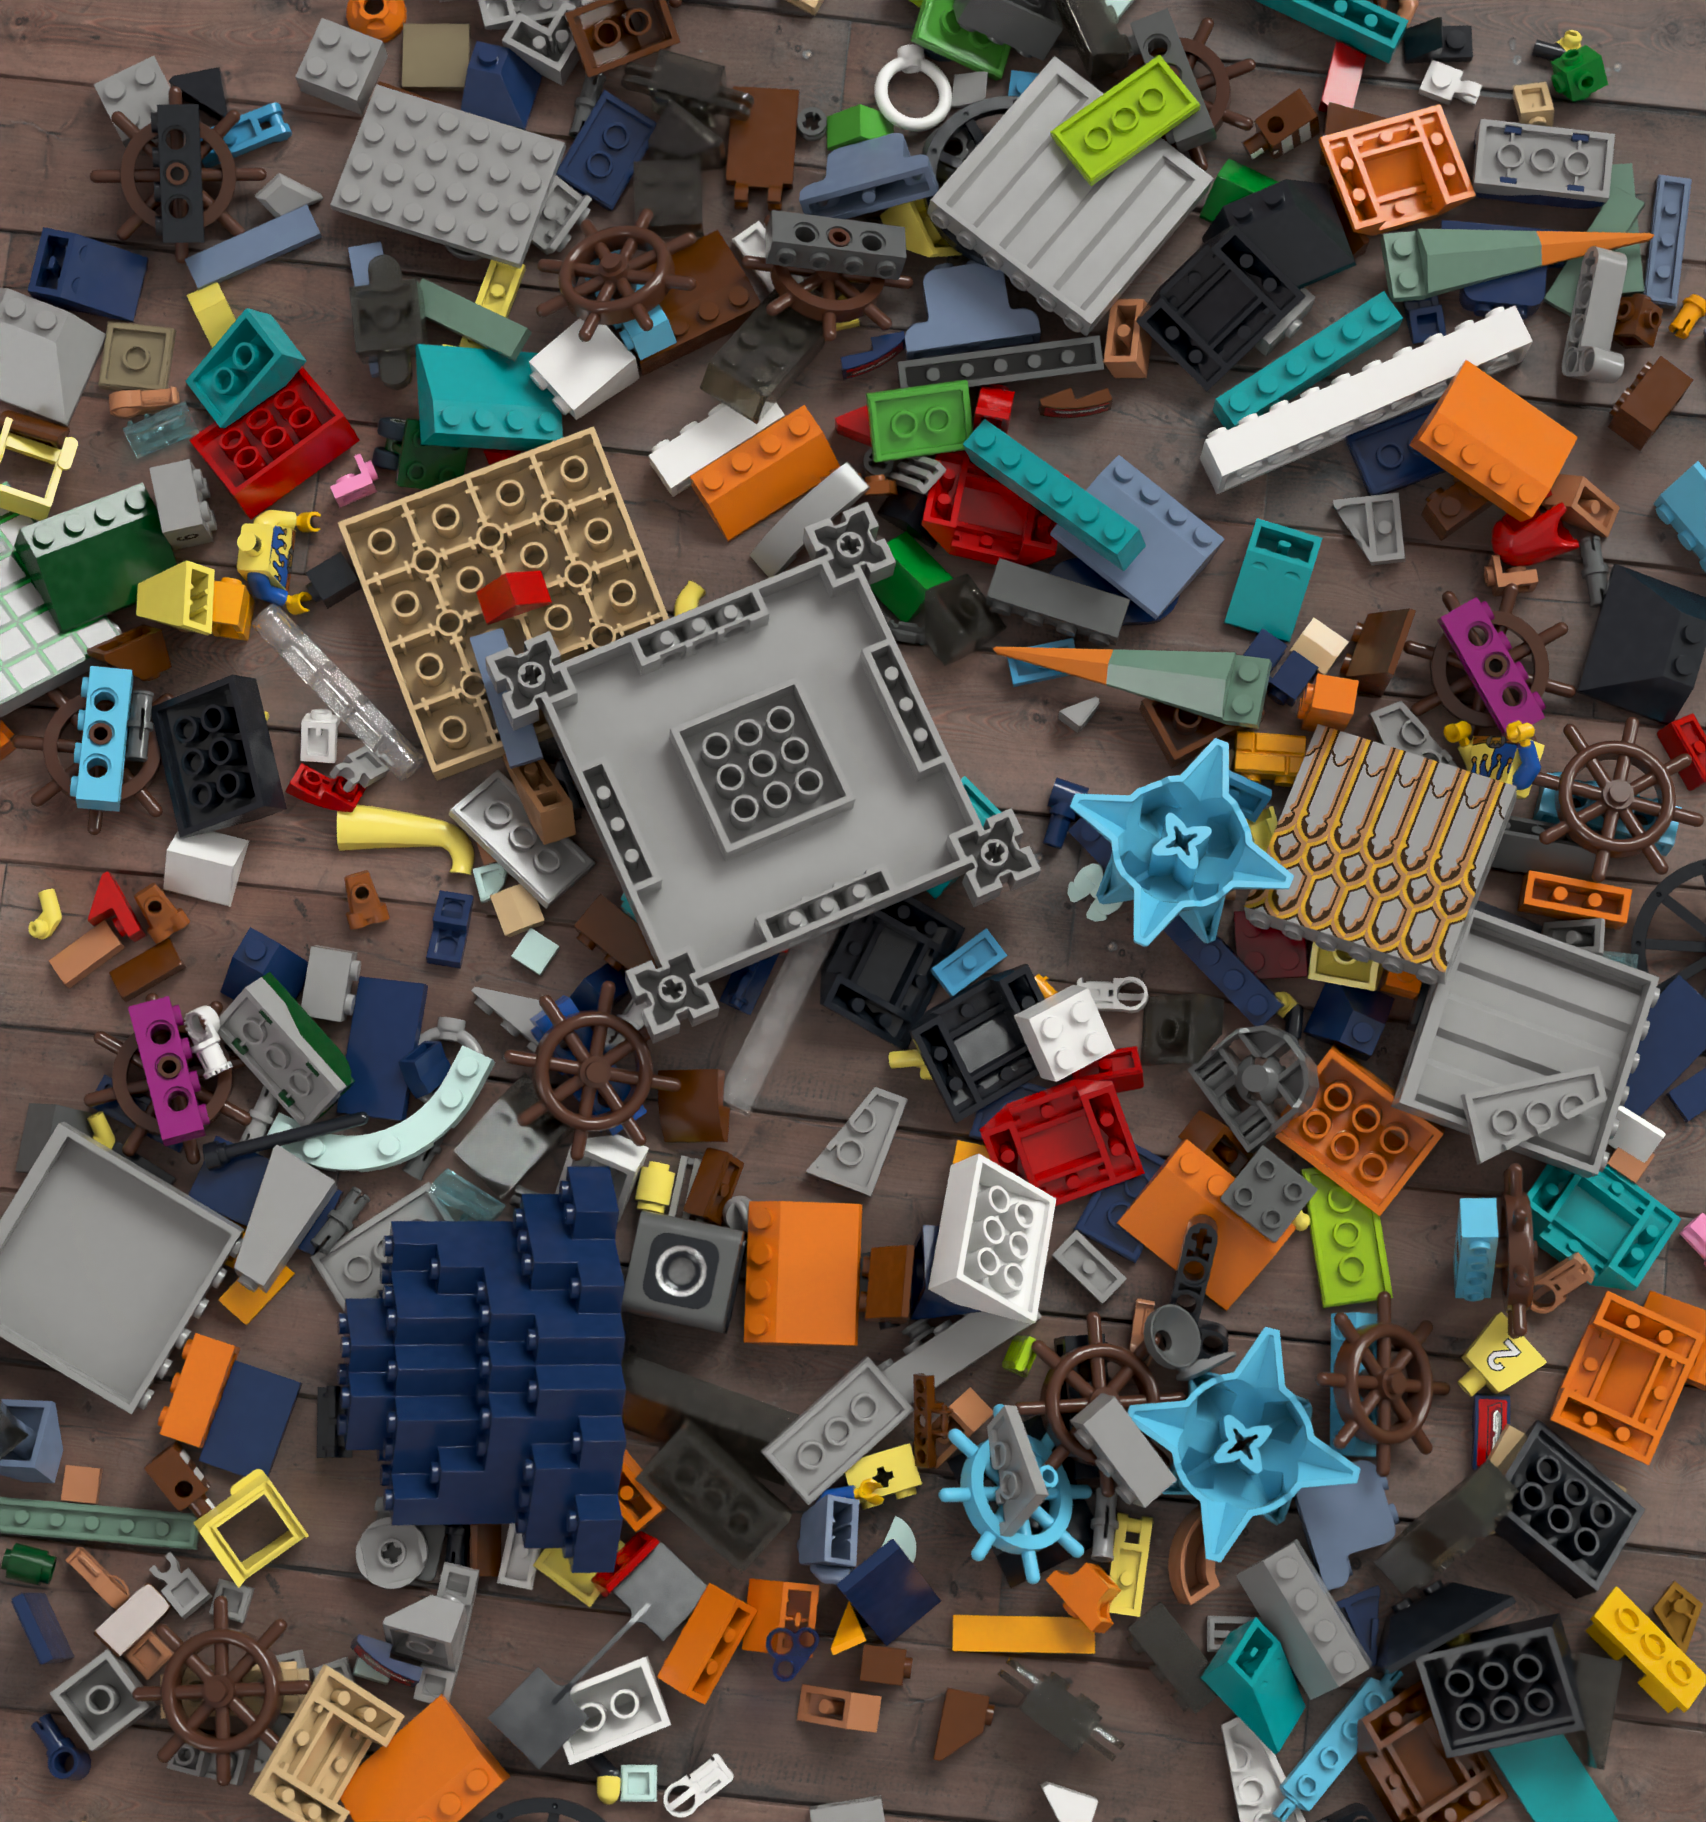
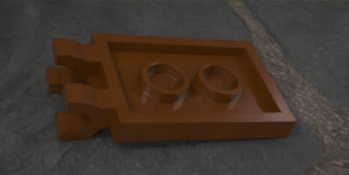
[726,86,799,211]

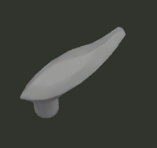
[1176,1351,1237,1381]

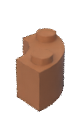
[1168,1505,1220,1605]

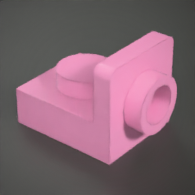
[330,454,379,507]

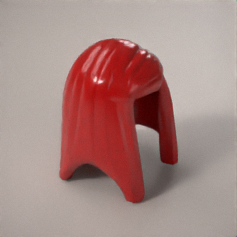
[1491,489,1579,567]

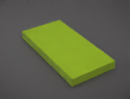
[1050,54,1200,186]
[1300,1167,1393,1308]

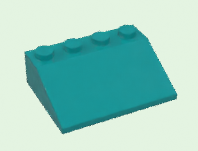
[415,344,563,451]

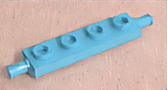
[1272,1671,1404,1822]

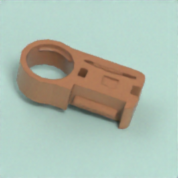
[109,387,181,419]
[1530,1253,1595,1314]
[1128,1298,1155,1366]
[66,1547,131,1610]

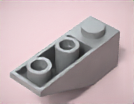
[471,987,567,1057]

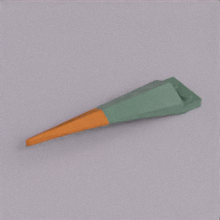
[1380,229,1654,302]
[993,647,1272,729]

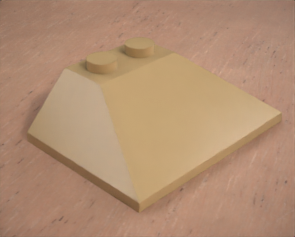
[249,1664,405,1822]

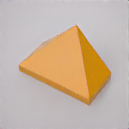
[830,1601,866,1655]

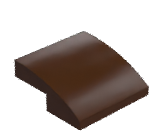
[658,1069,730,1143]

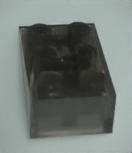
[454,1073,575,1200]

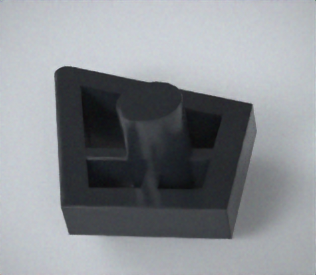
[554,758,583,821]

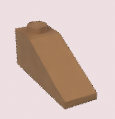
[503,754,576,845]

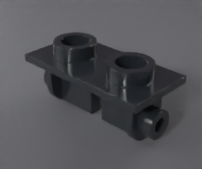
[317,1386,352,1458]

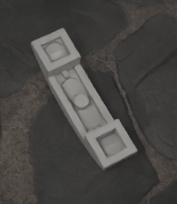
[478,0,593,30]
[749,462,870,578]
[413,1562,480,1703]

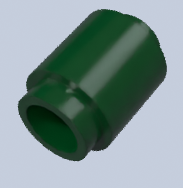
[1,1543,57,1586]

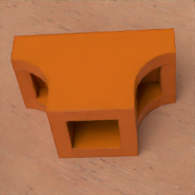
[1046,1562,1122,1634]

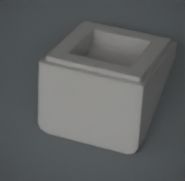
[951,71,988,109]
[1058,696,1100,733]

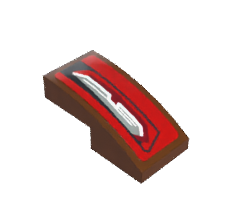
[1038,388,1113,418]

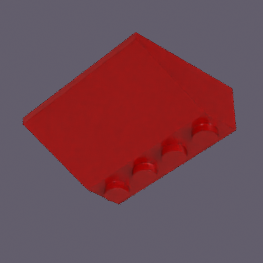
[189,366,360,520]

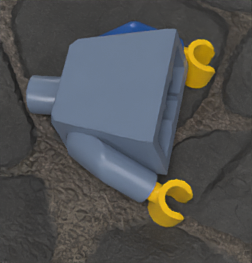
[796,1479,884,1585]

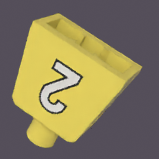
[1457,1312,1547,1397]

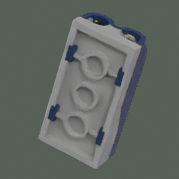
[1470,119,1615,209]

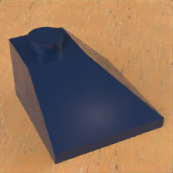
[461,41,542,130]
[220,927,308,1000]
[1303,982,1395,1061]

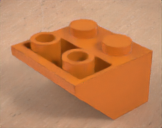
[742,1578,820,1658]

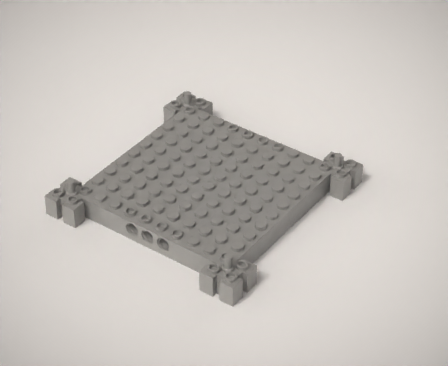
[485,502,1041,1044]

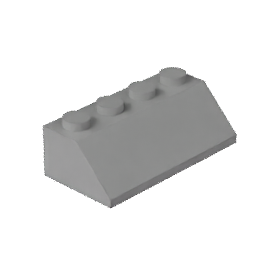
[1236,1539,1372,1700]

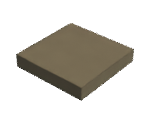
[402,24,471,91]
[98,321,176,391]

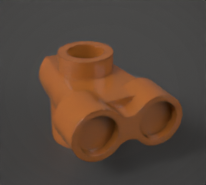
[344,870,390,929]
[134,883,190,944]

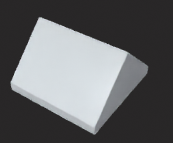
[163,831,249,907]
[1040,1781,1098,1822]

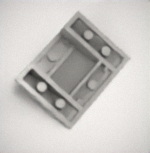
[0,288,106,427]

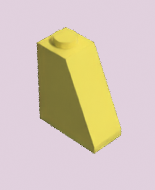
[136,560,215,636]

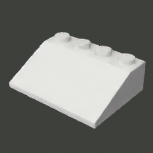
[928,1153,1056,1324]

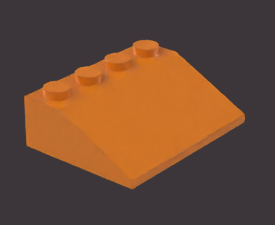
[1409,360,1578,522]
[1275,1044,1446,1216]
[1116,1139,1297,1311]
[744,1201,862,1346]
[340,1694,511,1822]

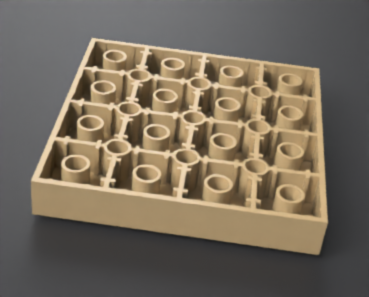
[338,426,669,781]

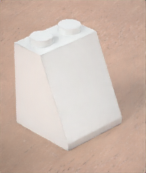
[529,319,640,420]

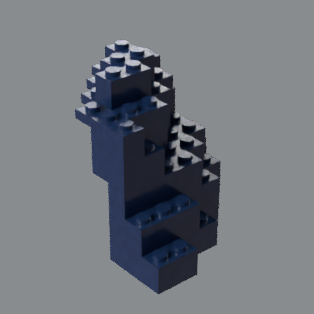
[337,1166,627,1573]

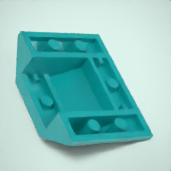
[1527,1164,1681,1291]

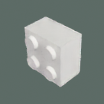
[1014,985,1115,1082]

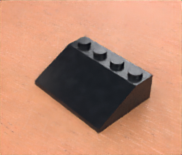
[151,674,287,838]
[1468,1420,1645,1599]
[1416,1613,1586,1758]

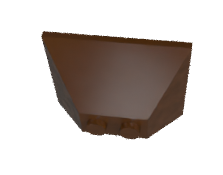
[1357,1679,1509,1822]

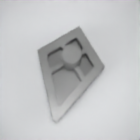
[255,173,323,218]

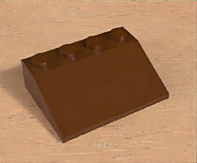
[619,230,763,376]

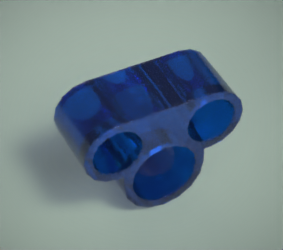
[766,1627,819,1682]

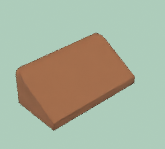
[49,920,126,989]

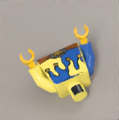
[237,510,321,615]
[1444,721,1545,799]

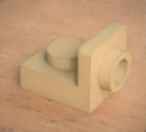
[1512,82,1554,127]

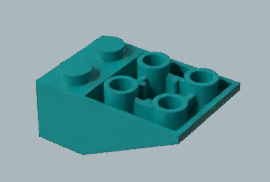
[1224,518,1322,643]
[1201,1617,1306,1755]

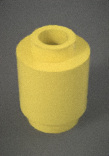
[635,1161,675,1214]

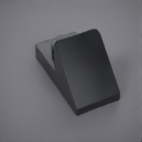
[1403,17,1473,64]

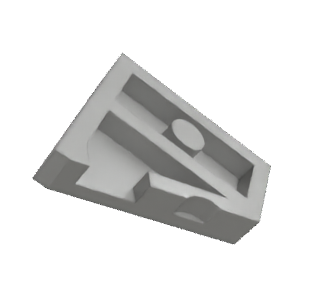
[1333,493,1406,565]

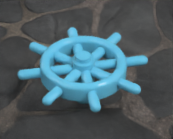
[939,1404,1092,1584]

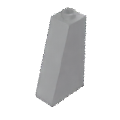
[234,1144,337,1293]

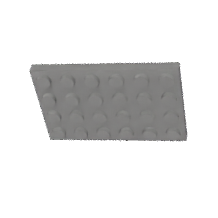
[330,84,566,269]

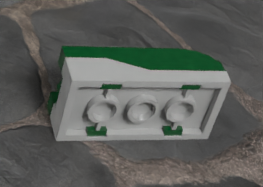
[217,972,356,1126]

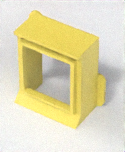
[0,417,78,521]
[193,1469,309,1588]

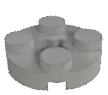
[356,1517,428,1589]

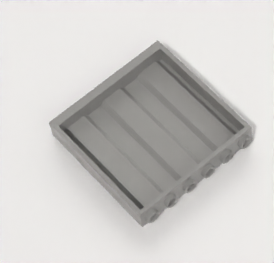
[927,56,1214,337]
[1391,910,1660,1178]

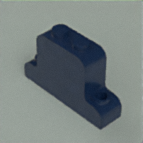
[1438,220,1571,320]

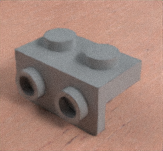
[531,176,592,255]

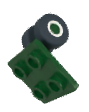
[372,417,469,490]

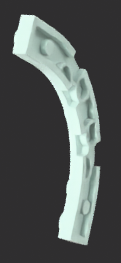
[267,1045,496,1172]

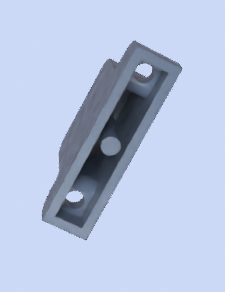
[799,133,939,219]
[905,260,1041,361]
[1293,1460,1400,1591]

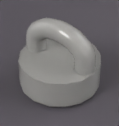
[722,1196,752,1232]

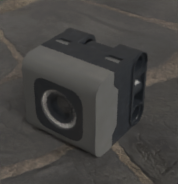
[621,1210,748,1334]

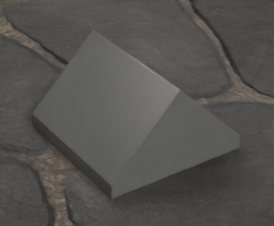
[15,1103,94,1174]

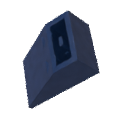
[27,227,149,323]

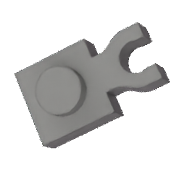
[329,745,391,793]
[149,1552,213,1620]

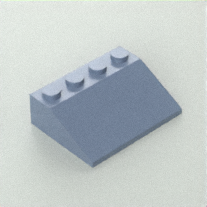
[1050,455,1225,619]

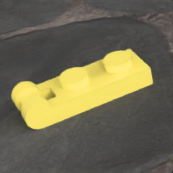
[1109,1512,1153,1617]

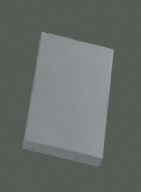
[449,770,595,909]
[310,1182,454,1311]
[761,1356,914,1506]

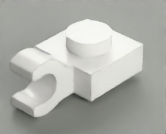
[1418,60,1482,106]

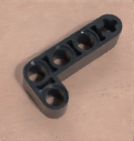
[1162,1214,1229,1359]

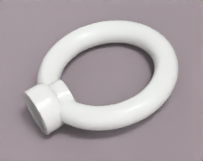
[874,44,952,132]

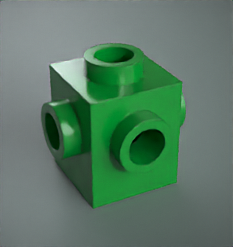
[1551,45,1609,102]

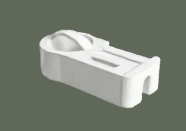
[1077,977,1149,1013]
[664,1754,734,1817]

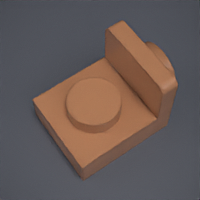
[1484,555,1539,597]

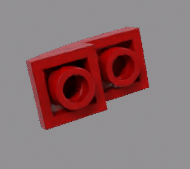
[285,763,367,812]

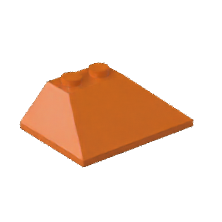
[1318,104,1476,236]
[1550,1291,1705,1466]

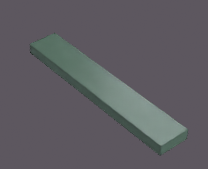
[0,1497,200,1550]

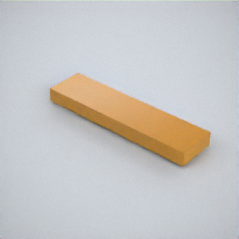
[952,1615,1095,1654]

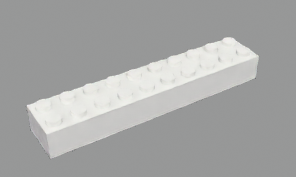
[1200,306,1533,494]

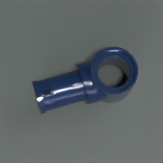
[1043,777,1089,849]
[31,1713,91,1781]

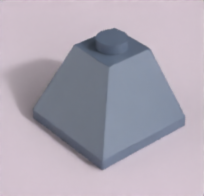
[0,1399,63,1483]

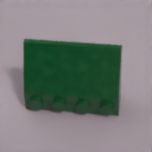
[14,483,177,633]

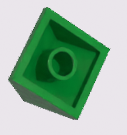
[1199,158,1278,223]
[869,531,954,622]

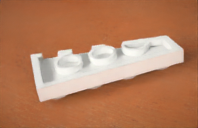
[1220,1716,1306,1822]

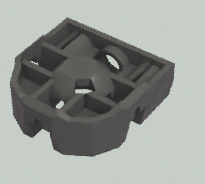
[1187,1025,1320,1153]

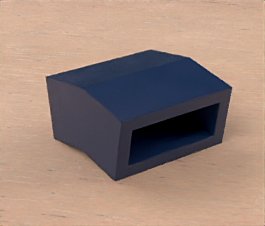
[398,1041,451,1099]

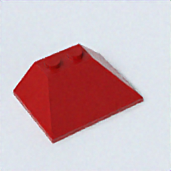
[921,450,1070,566]
[980,1079,1145,1206]

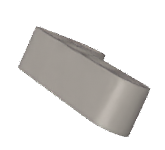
[1561,246,1628,383]

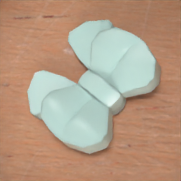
[1068,863,1123,922]

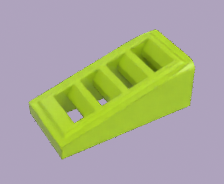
[1002,1335,1037,1378]

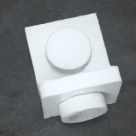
[300,709,340,763]

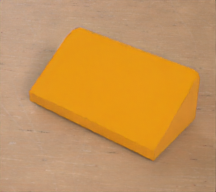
[219,1265,295,1325]

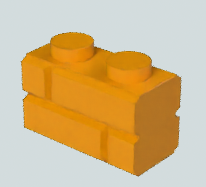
[1232,731,1306,787]

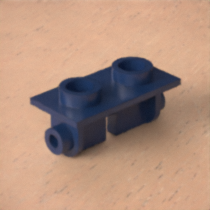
[719,953,780,1016]

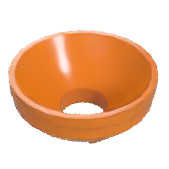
[346,0,407,43]

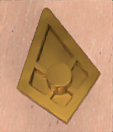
[1652,1581,1703,1654]

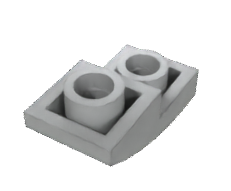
[167,1743,251,1785]

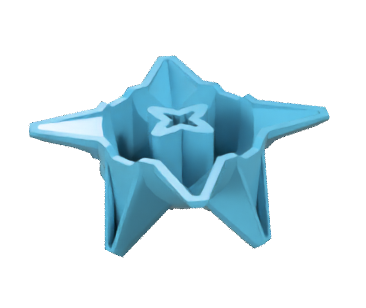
[1070,738,1294,947]
[1127,1327,1361,1563]

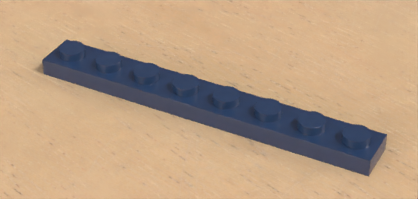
[1068,817,1285,1026]

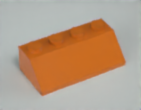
[690,404,841,542]

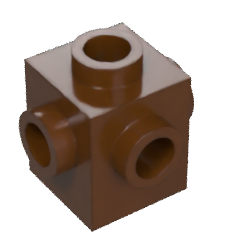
[1612,293,1663,349]

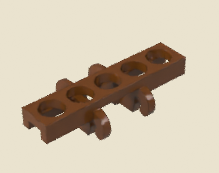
[913,1373,953,1468]

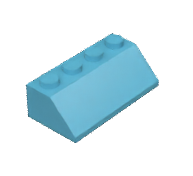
[1654,461,1706,572]

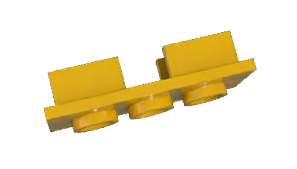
[1585,1586,1706,1714]

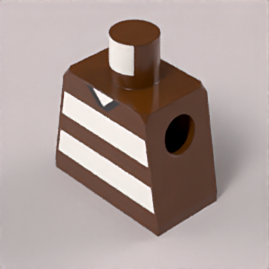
[1242,88,1320,160]
[144,1440,215,1519]

